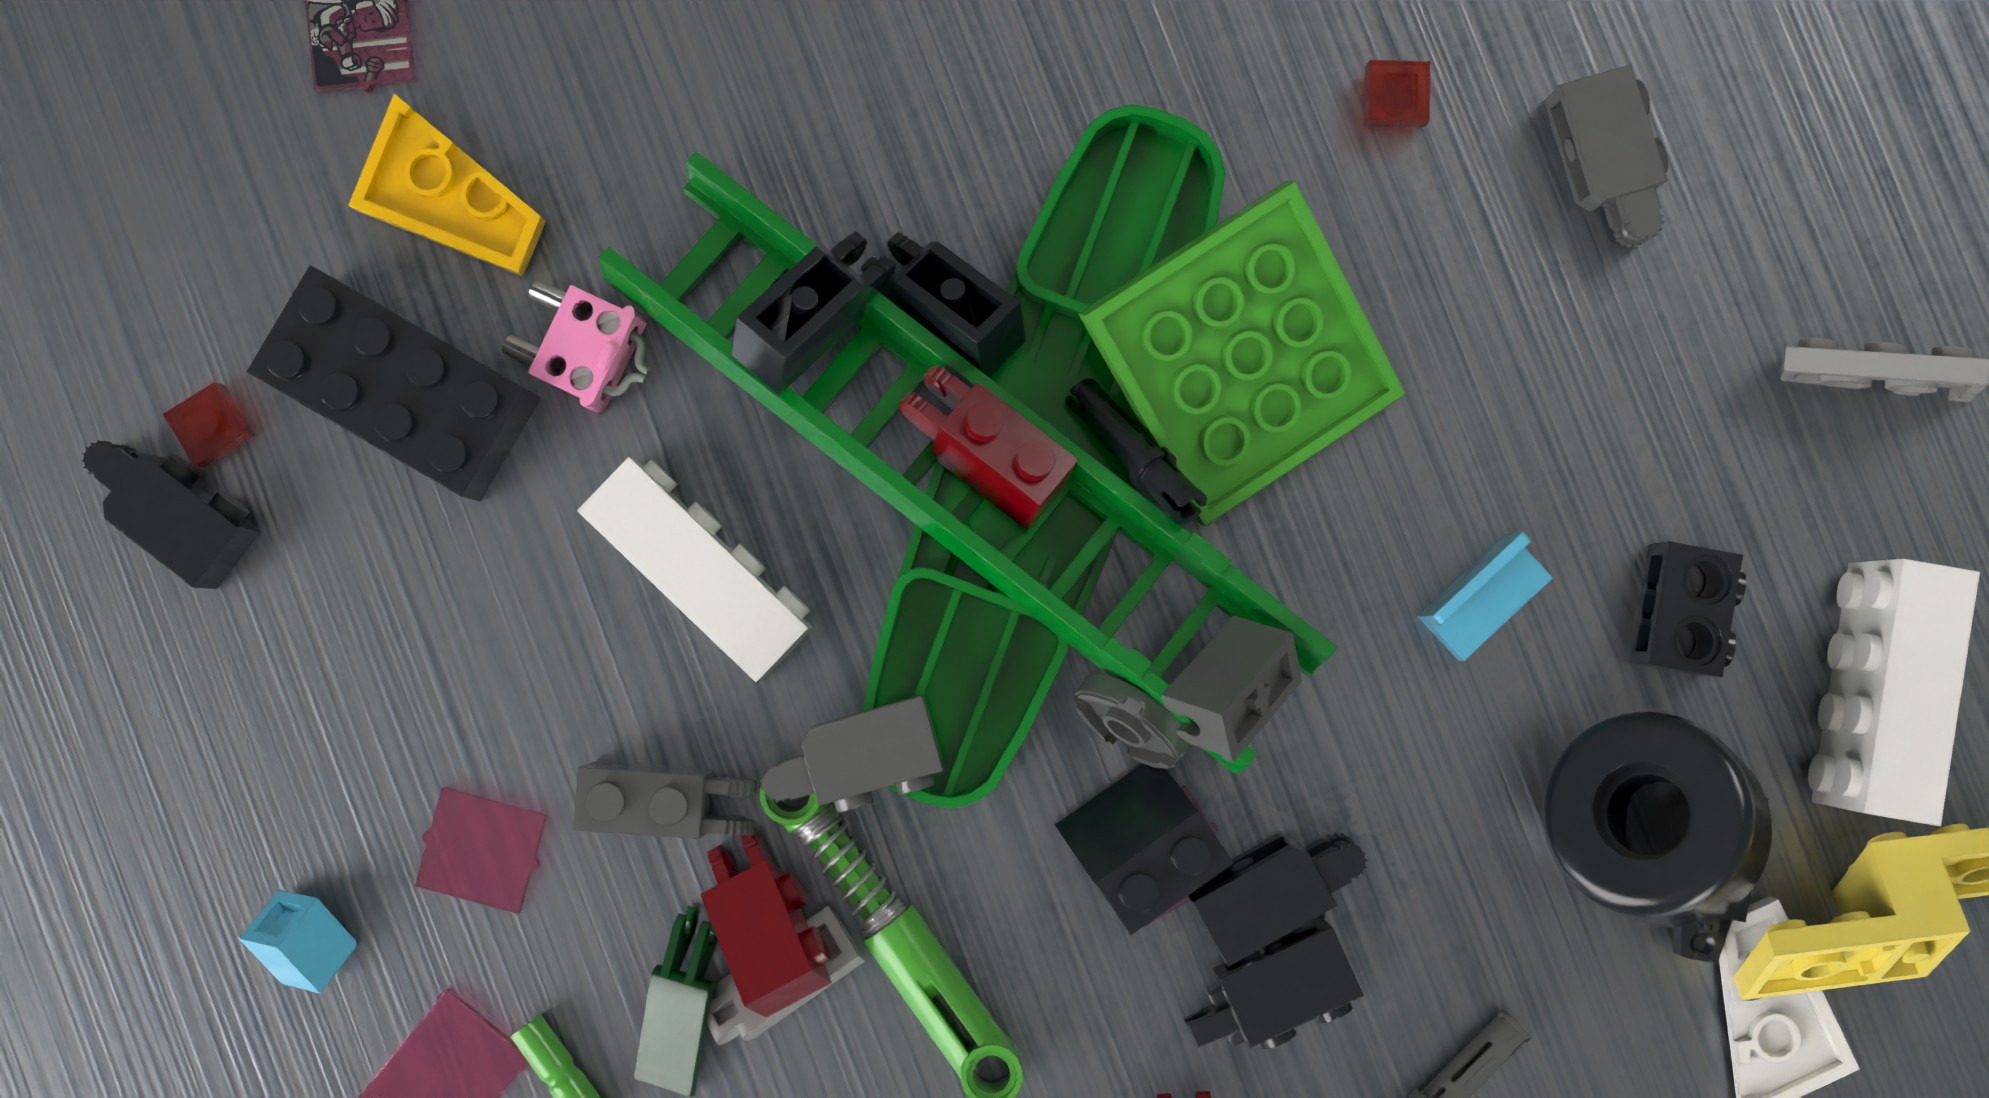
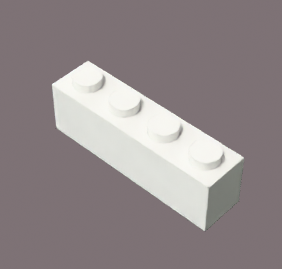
[577,457,814,683]

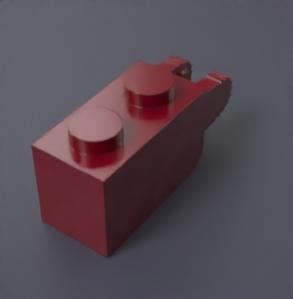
[898,365,1078,531]

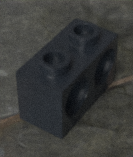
[1629,541,1746,678]

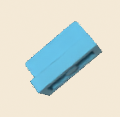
[1417,531,1553,661]

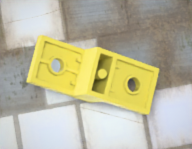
[1734,824,1989,1000]

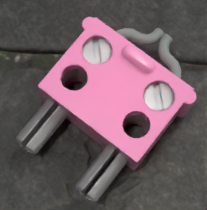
[502,280,651,413]

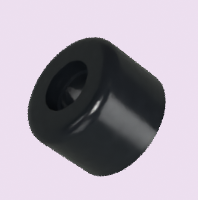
[1542,712,1772,927]

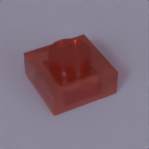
[1364,60,1430,128]
[163,382,255,467]

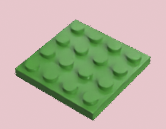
[1078,181,1406,526]

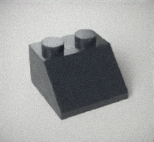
[1054,763,1234,936]

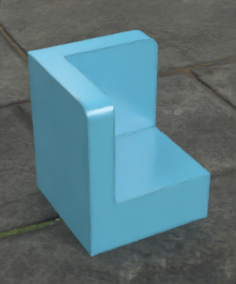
[239,890,356,993]

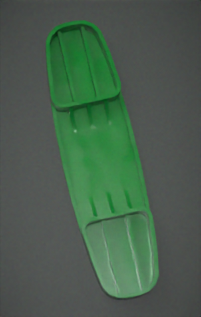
[862,104,1226,808]

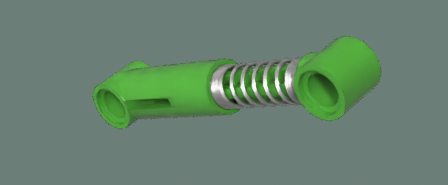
[760,784,1023,1098]

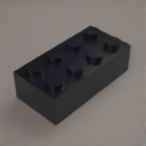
[247,265,542,502]

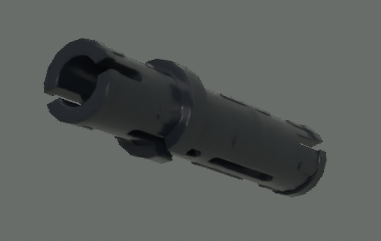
[1065,378,1207,525]

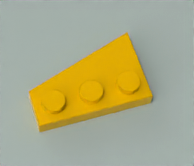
[348,93,546,277]

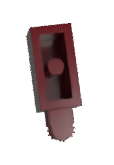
[700,827,832,1017]

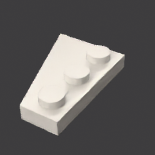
[1719,896,1860,1098]

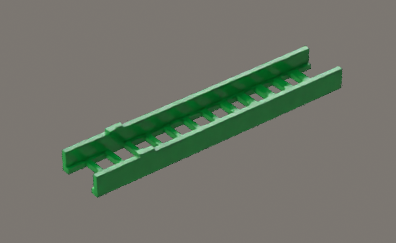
[598,151,1337,775]

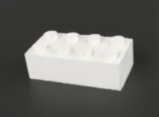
[1808,559,1980,827]

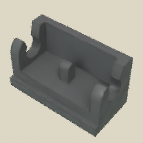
[1162,615,1302,763]

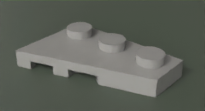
[1780,338,1989,403]

